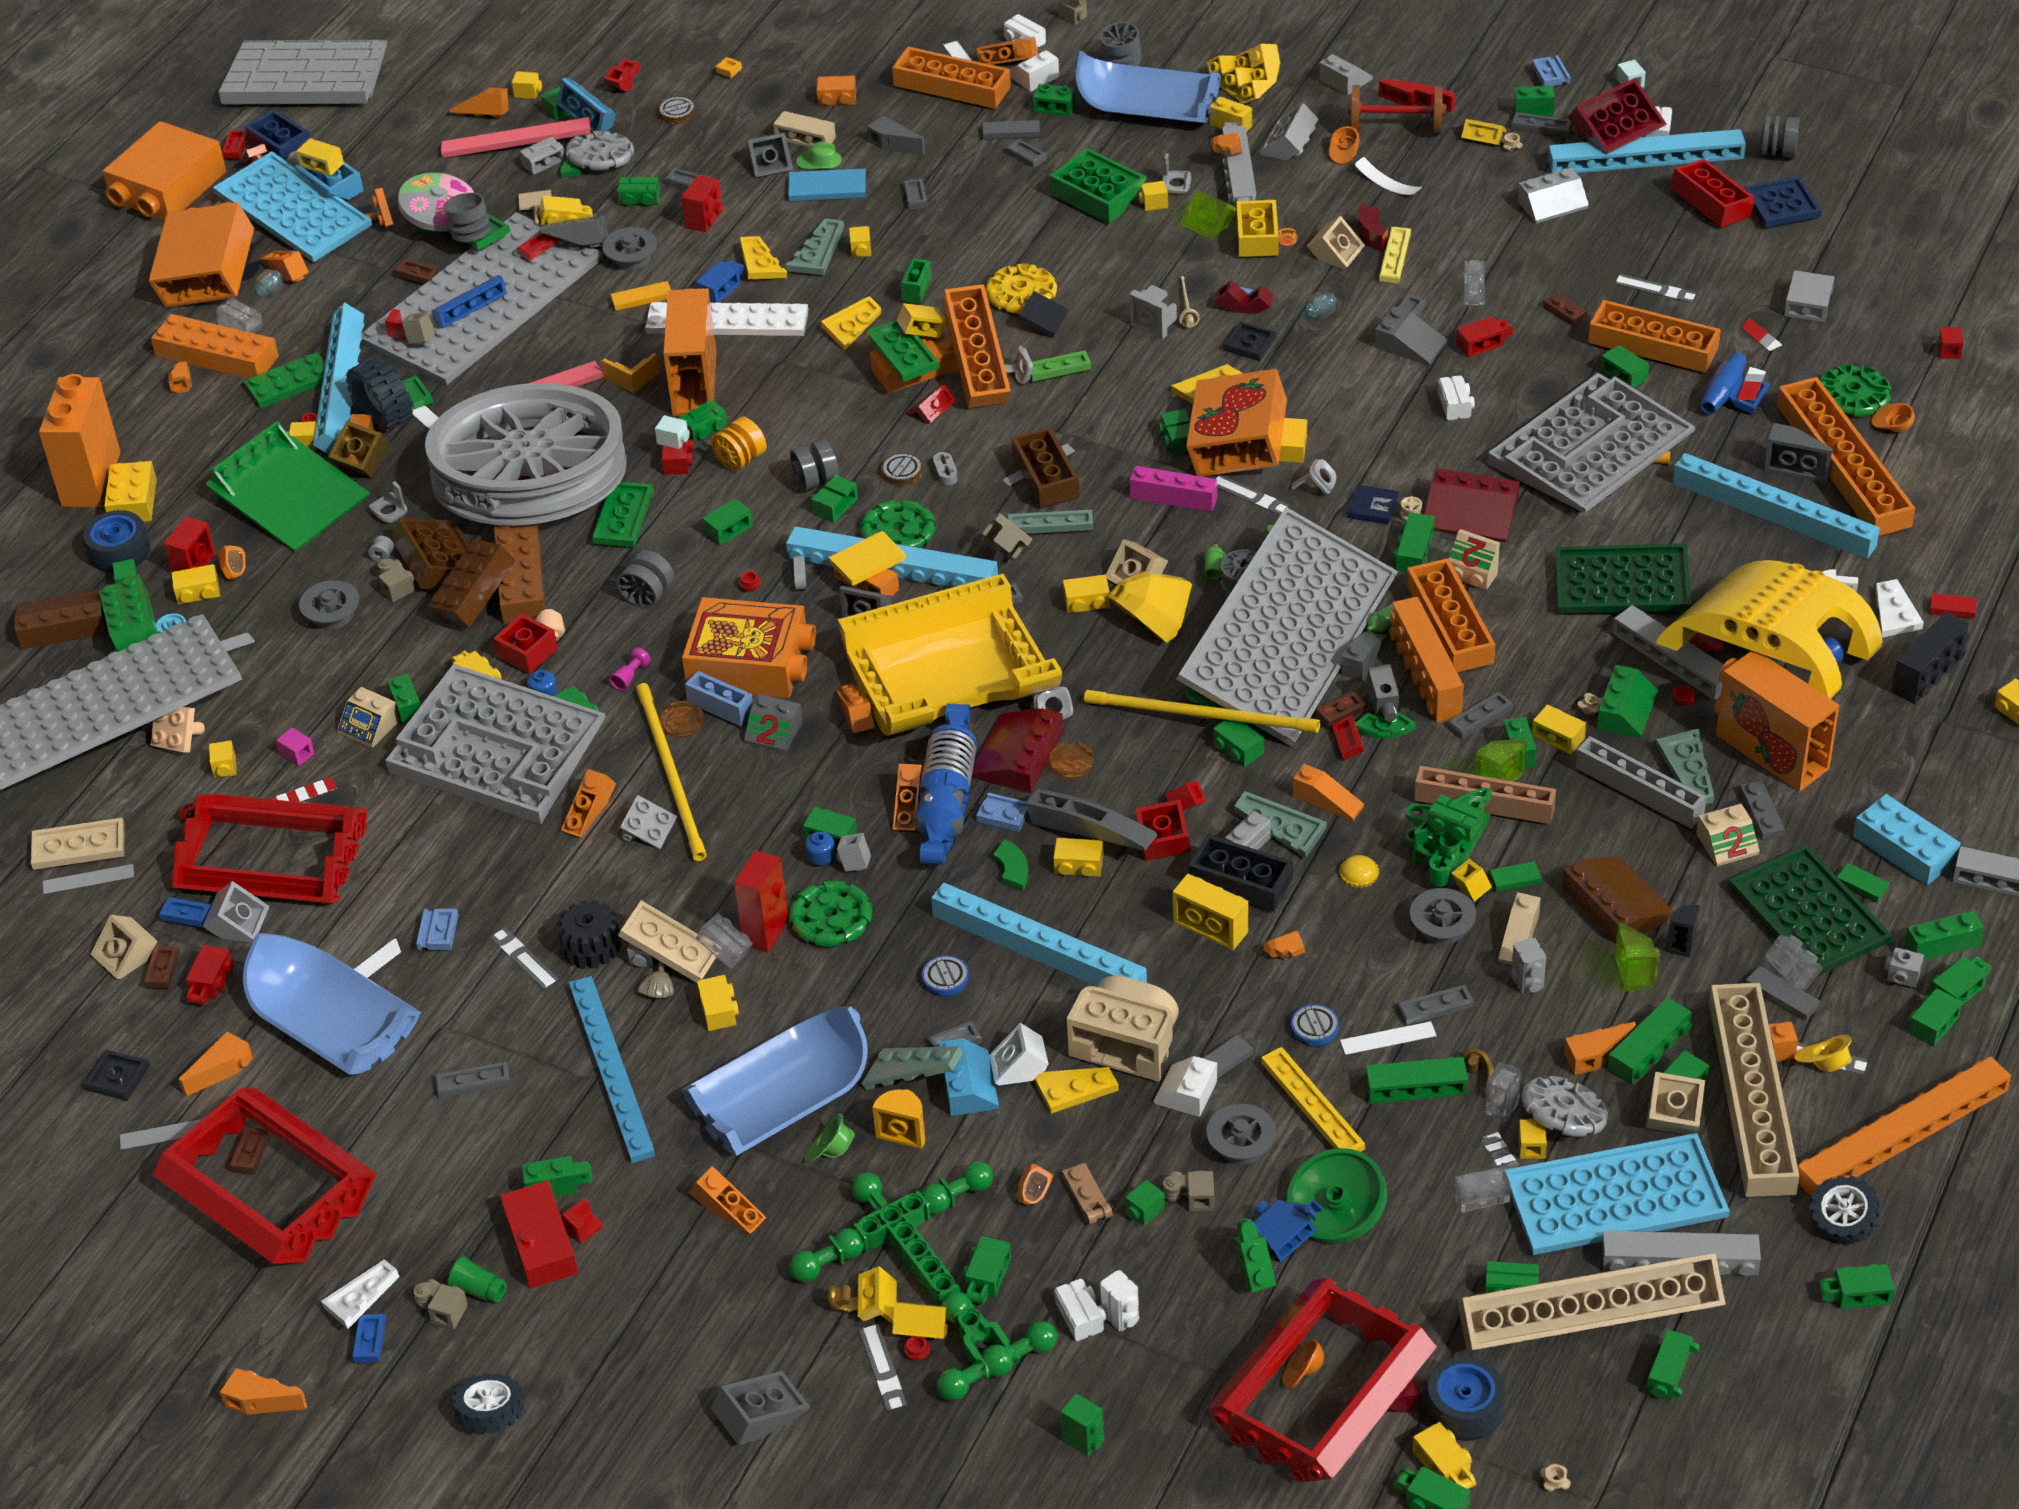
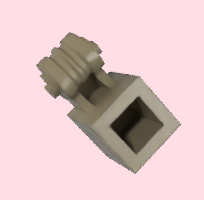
[1058,0,1087,25]
[378,558,414,602]
[1163,1171,1214,1211]
[414,1279,468,1329]

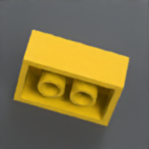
[1237,200,1279,257]
[105,461,157,522]
[1173,874,1248,951]

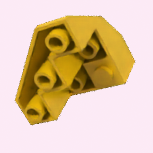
[1207,44,1280,104]
[1107,571,1192,643]

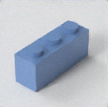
[685,671,753,726]

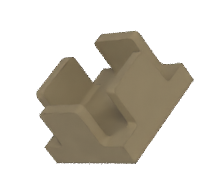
[976,513,1033,560]

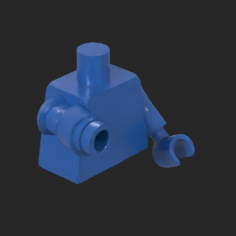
[1249,1200,1324,1262]

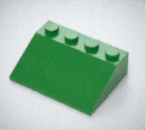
[1050,148,1146,223]

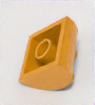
[873,1090,925,1149]

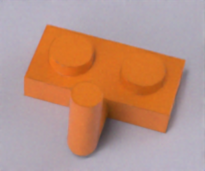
[366,188,393,230]

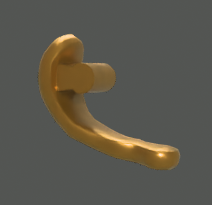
[1462,1048,1494,1097]
[828,1285,858,1313]

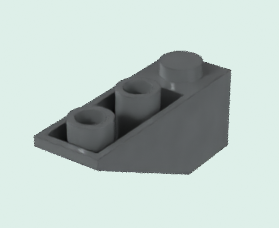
[867,116,925,154]

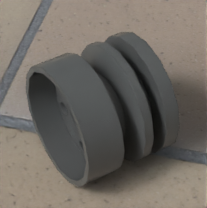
[1760,115,1800,158]
[444,192,491,242]
[1221,550,1257,601]

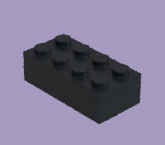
[1892,612,1969,704]
[1188,834,1293,912]

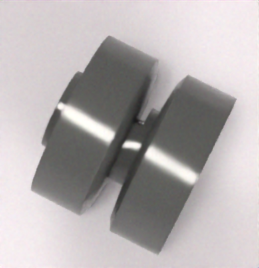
[1100,22,1142,66]
[790,439,839,491]
[617,550,674,608]

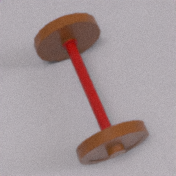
[1348,85,1446,134]

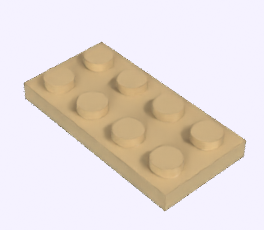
[31,818,125,870]
[618,900,722,983]

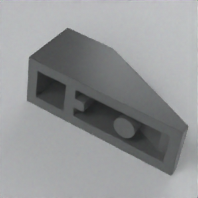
[1342,630,1388,681]

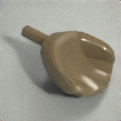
[638,961,674,998]

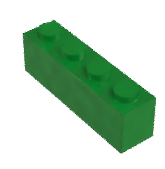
[1608,997,1692,1085]
[1366,1057,1468,1104]

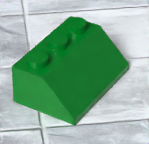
[1597,665,1658,739]

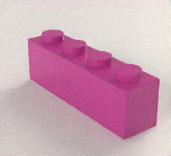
[1130,466,1217,512]

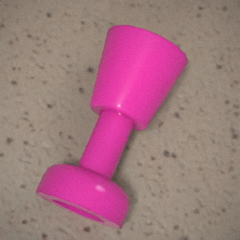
[609,647,651,692]

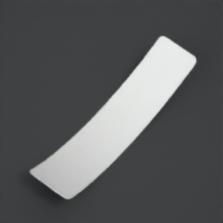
[1355,157,1422,195]

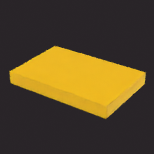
[829,531,906,586]

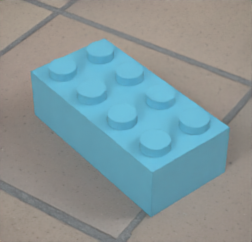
[1853,794,1960,886]

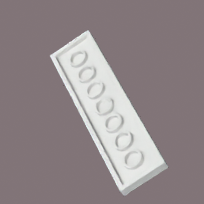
[645,302,808,336]

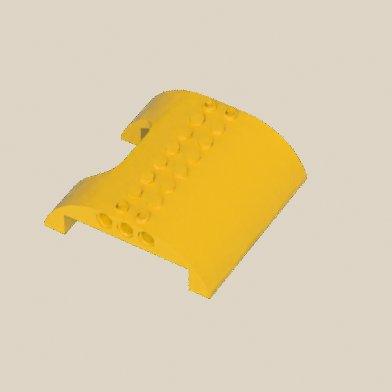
[1656,560,1883,699]
[838,574,1062,736]

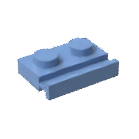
[1532,56,1570,86]
[976,793,1028,832]
[416,909,459,950]

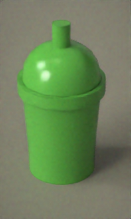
[1204,544,1225,580]
[1366,604,1392,633]

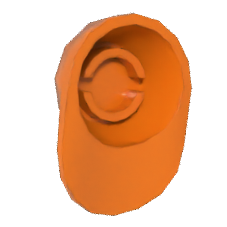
[1329,126,1360,165]
[1872,403,1915,433]
[1282,1340,1324,1389]

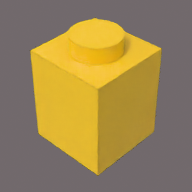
[512,71,542,99]
[1138,181,1168,211]
[849,226,871,258]
[287,422,317,451]
[209,741,237,778]
[1452,859,1492,902]
[1518,1119,1547,1159]

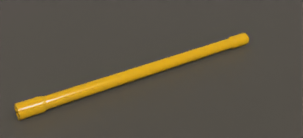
[636,683,707,861]
[1084,690,1320,733]

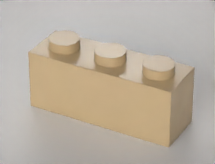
[774,111,836,147]

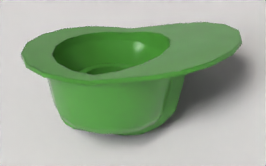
[796,142,842,169]
[804,1113,855,1163]

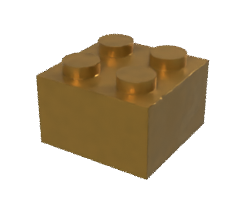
[328,420,390,478]

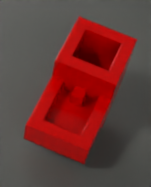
[603,58,641,91]

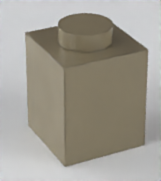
[402,312,435,345]

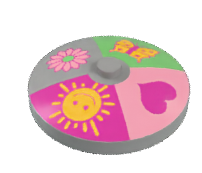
[398,173,474,231]

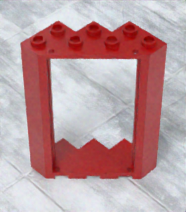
[171,794,368,903]
[153,1088,377,1264]
[1207,1277,1436,1483]

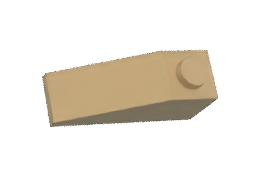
[1498,892,1541,965]

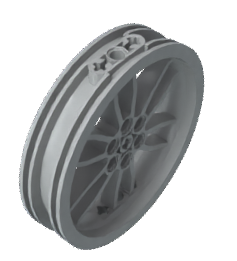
[425,383,627,525]

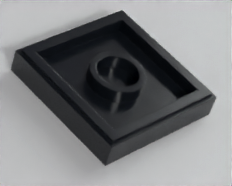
[1018,291,1069,338]
[1223,321,1277,361]
[83,1050,150,1101]

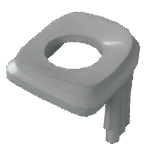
[1162,153,1192,194]
[1004,346,1033,385]
[1291,459,1337,495]
[369,482,407,524]
[1032,687,1073,720]

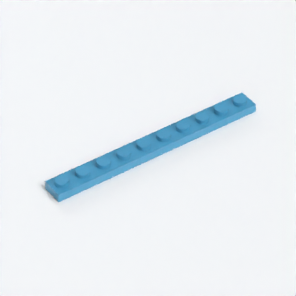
[569,976,655,1163]

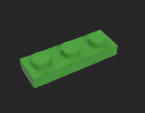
[1031,350,1091,381]

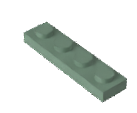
[1008,510,1093,534]

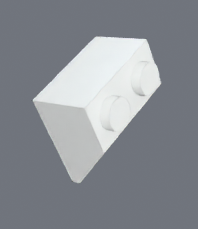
[1010,50,1059,92]
[989,1023,1048,1085]
[1154,1056,1217,1117]

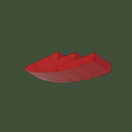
[1378,79,1456,112]

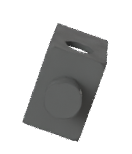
[1366,664,1399,721]

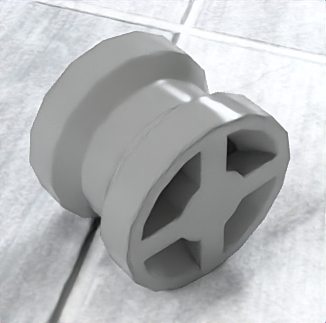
[368,536,394,562]

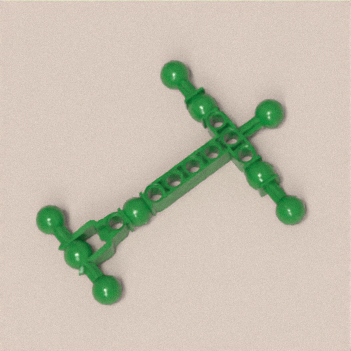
[789,1161,1058,1401]

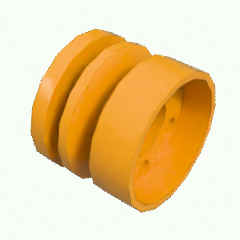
[711,417,767,472]

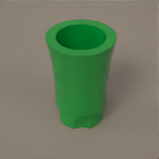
[448,1256,507,1304]

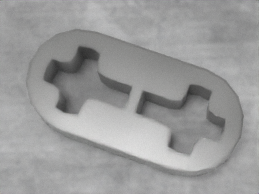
[933,452,957,485]
[793,556,807,590]

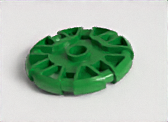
[1819,364,1892,418]
[860,499,936,548]
[789,880,873,947]

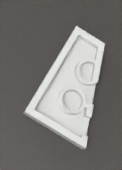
[1876,579,1924,638]
[321,1260,399,1328]

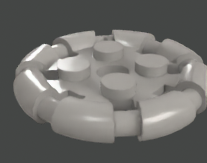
[566,131,634,171]
[1521,1076,1608,1137]

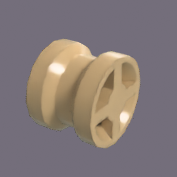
[1400,496,1422,521]

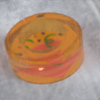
[1278,228,1297,246]

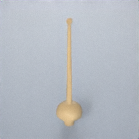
[1179,276,1200,327]

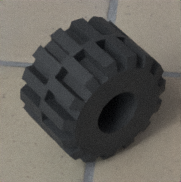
[557,900,621,968]

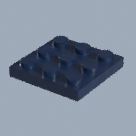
[1744,176,1822,227]

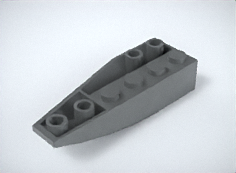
[1025,789,1157,851]

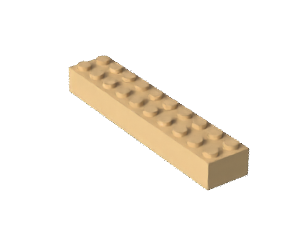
[1709,983,1799,1197]
[1457,1253,1726,1350]

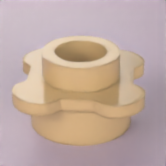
[1501,133,1522,150]
[1578,693,1603,715]
[1541,1464,1570,1491]

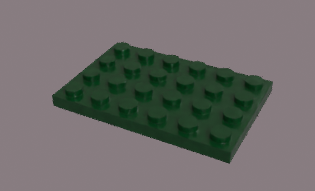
[1556,543,1691,613]
[1729,844,1893,978]

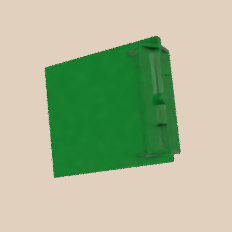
[206,421,370,552]

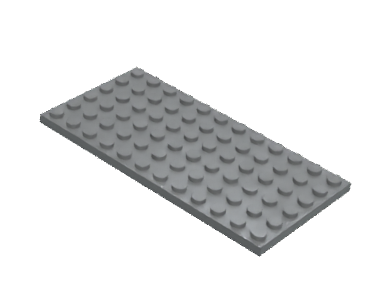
[360,212,604,385]
[1176,507,1398,747]
[0,614,242,790]

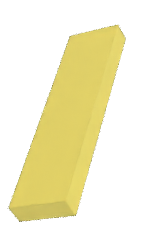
[1379,227,1411,283]

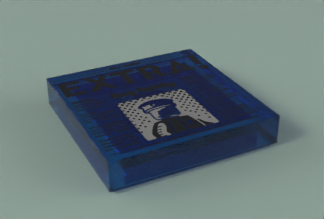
[1347,485,1398,525]

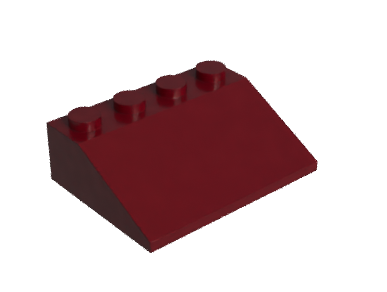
[1568,78,1667,155]
[1425,468,1520,542]
[971,708,1064,793]

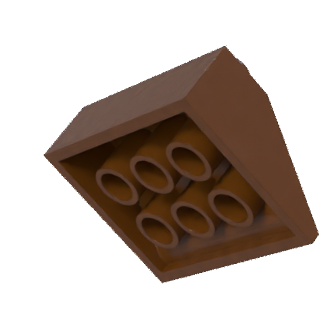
[391,518,469,590]
[15,588,107,649]
[1562,856,1674,947]

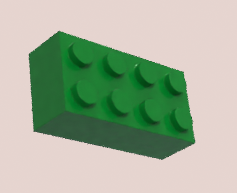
[99,575,159,652]

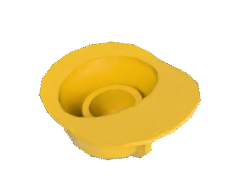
[1795,1035,1852,1072]

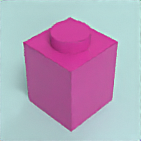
[276,728,314,767]

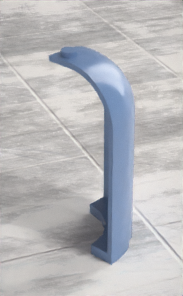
[1075,51,1221,123]
[243,933,421,1075]
[681,1006,868,1156]

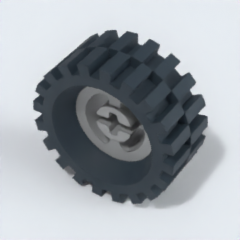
[345,355,413,433]

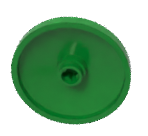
[1287,1148,1387,1244]

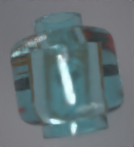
[254,269,283,298]
[1306,290,1337,320]

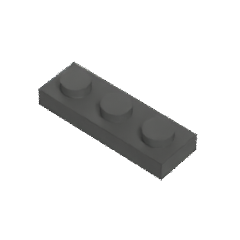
[1740,781,1785,840]

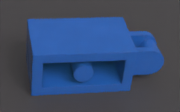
[696,260,744,303]

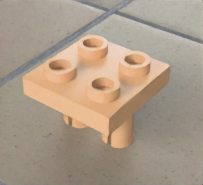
[151,706,204,752]

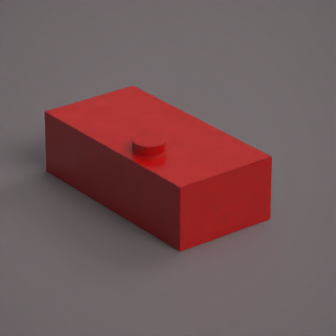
[1670,159,1755,227]
[734,850,789,953]
[500,1181,578,1289]

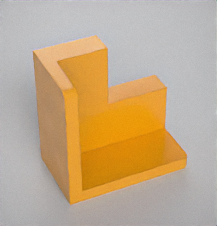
[601,353,661,393]

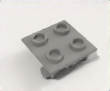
[620,795,677,850]

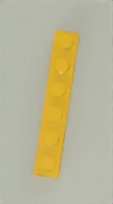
[1261,1047,1365,1152]

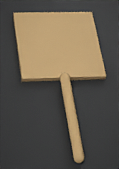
[519,190,551,224]

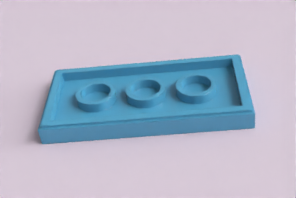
[789,169,866,201]

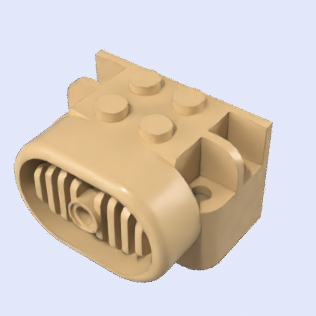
[1067,976,1179,1082]

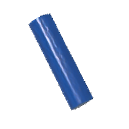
[431,275,507,328]

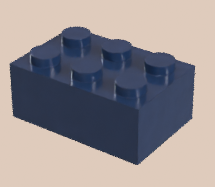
[244,109,310,161]

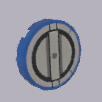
[922,955,969,997]
[1291,1004,1339,1047]

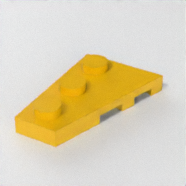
[740,237,787,280]
[821,296,881,351]
[1171,364,1242,404]
[1033,1067,1119,1114]

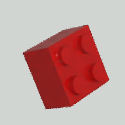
[681,175,723,233]
[164,517,216,572]
[493,613,558,674]
[1136,799,1191,861]

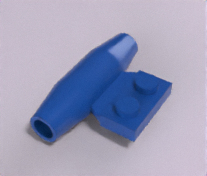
[1700,352,1770,414]

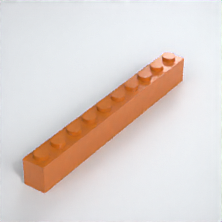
[1798,1057,2011,1197]

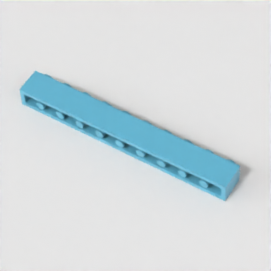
[1548,129,1746,173]
[313,302,364,454]
[1673,453,1880,559]
[786,526,998,588]
[931,883,1147,986]

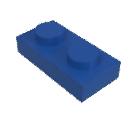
[159,897,211,928]
[353,1314,386,1363]

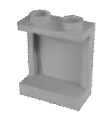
[1784,270,1835,322]

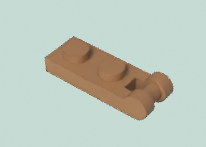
[1062,1163,1113,1225]

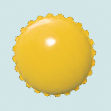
[1339,855,1379,888]

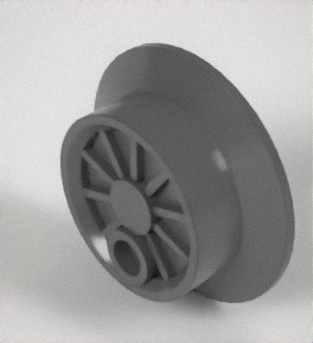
[602,227,657,270]
[299,580,359,630]
[1410,888,1476,945]
[1207,1104,1276,1164]

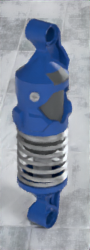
[913,703,977,866]

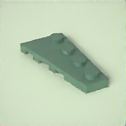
[786,219,844,275]
[1656,729,1714,804]
[1234,791,1327,858]
[862,1046,963,1090]

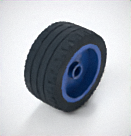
[83,510,150,573]
[1425,1356,1506,1441]

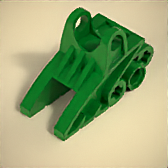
[1405,787,1492,887]

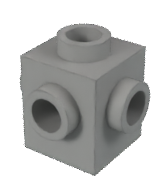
[1885,947,1924,988]

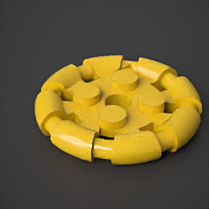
[985,264,1057,314]

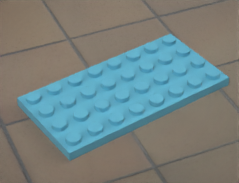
[213,151,372,262]
[1504,1133,1730,1255]

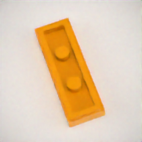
[610,281,671,311]

